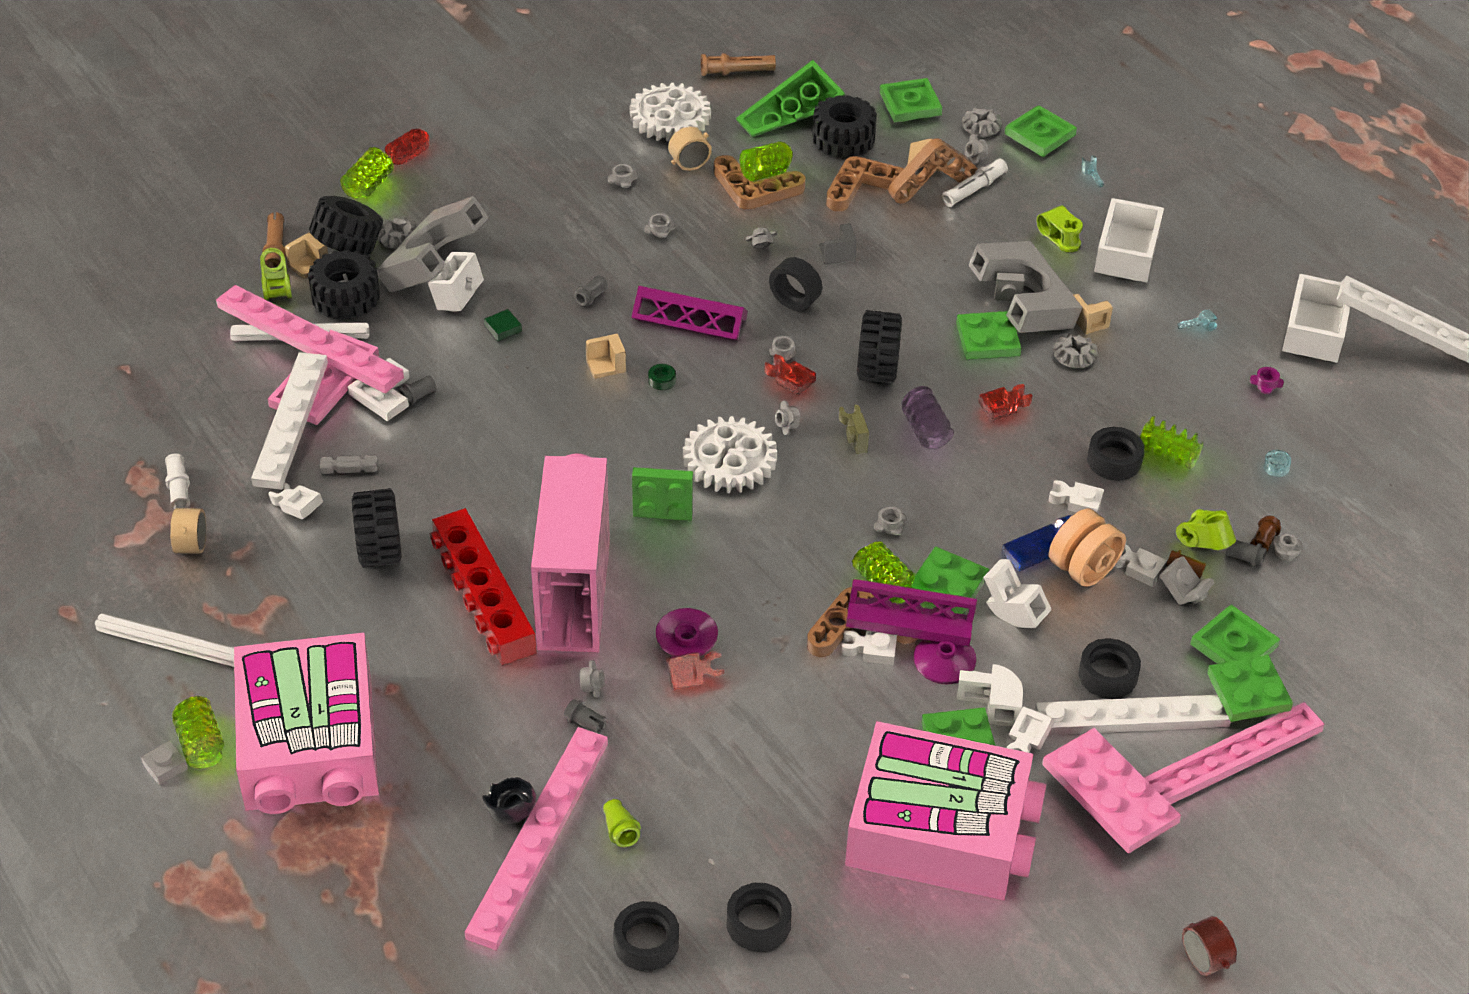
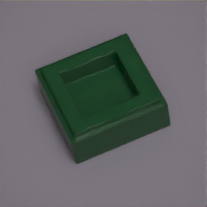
[484,309,522,341]

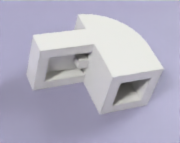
[983,559,1052,628]
[957,664,1023,726]

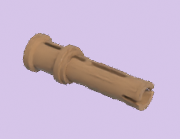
[701,53,776,76]
[262,212,286,268]

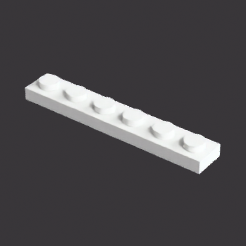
[1337,275,1469,363]
[251,352,328,490]
[1035,694,1231,735]

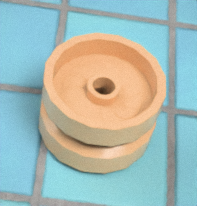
[1048,508,1126,587]

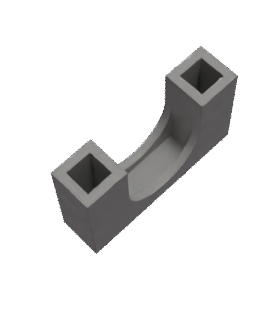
[377,196,489,293]
[968,241,1083,333]

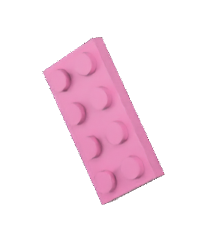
[268,330,379,425]
[1042,728,1181,854]

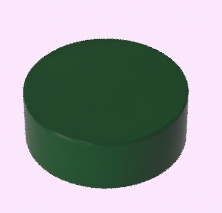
[648,364,676,390]

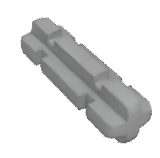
[320,455,378,474]

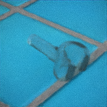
[1081,155,1104,188]
[1177,310,1218,331]

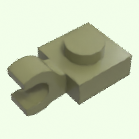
[839,405,869,454]

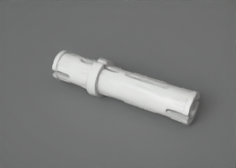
[941,158,1008,207]

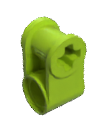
[1036,205,1083,252]
[260,248,292,301]
[1176,509,1236,550]

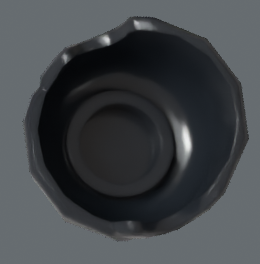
[482,777,536,824]

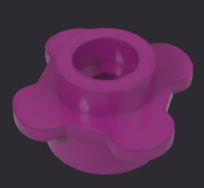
[1250,367,1284,394]

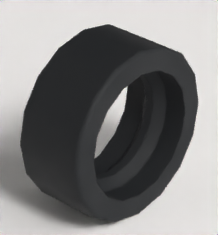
[769,257,823,311]
[1087,426,1145,481]
[1079,638,1141,699]
[726,882,792,951]
[613,901,679,971]

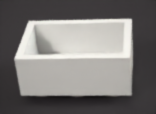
[1094,198,1164,282]
[1282,274,1350,363]

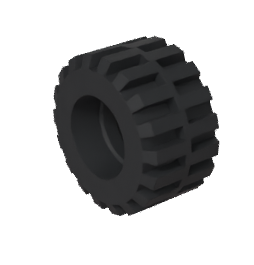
[812,95,877,158]
[309,196,383,255]
[308,250,380,320]
[857,310,902,383]
[352,488,402,568]

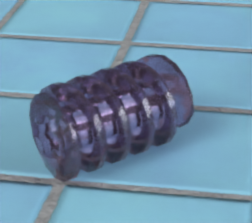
[901,386,954,449]

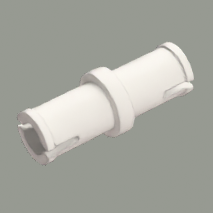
[165,453,190,509]

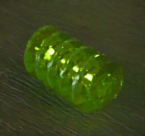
[739,141,793,182]
[340,147,394,199]
[1140,416,1204,470]
[852,541,915,604]
[171,696,225,769]

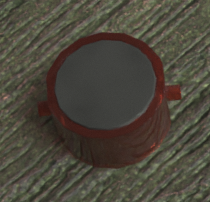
[1182,916,1237,976]

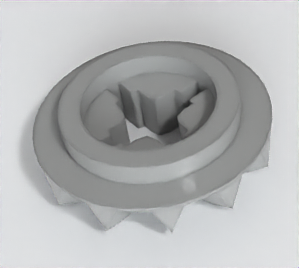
[962,108,1002,137]
[378,216,417,249]
[1053,333,1098,368]

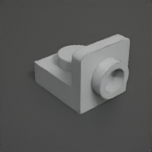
[1159,556,1215,605]

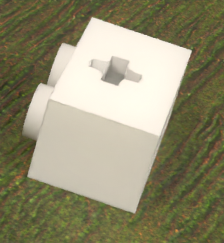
[428,252,484,312]

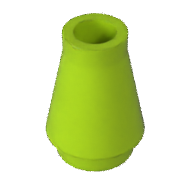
[603,799,641,848]

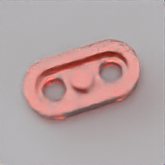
[385,128,430,165]

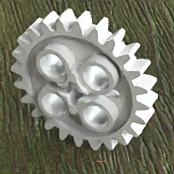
[630,82,711,142]
[683,416,777,493]

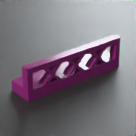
[631,286,748,341]
[845,579,977,647]

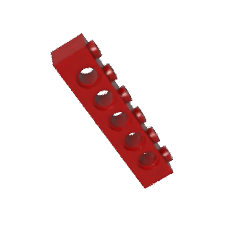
[429,508,537,666]

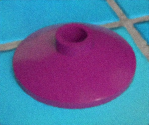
[656,608,718,658]
[914,639,976,684]

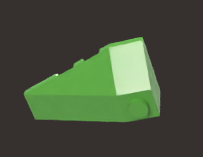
[736,60,845,137]

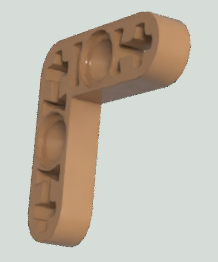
[888,138,978,204]
[714,155,806,210]
[826,156,915,211]
[807,587,918,657]

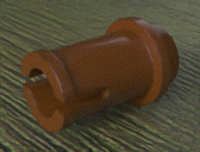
[1250,515,1281,552]
[1165,550,1207,579]

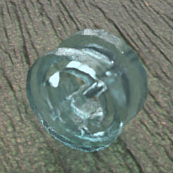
[1263,450,1291,477]

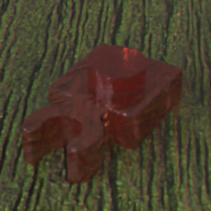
[764,354,816,396]
[978,384,1033,421]
[666,651,725,690]

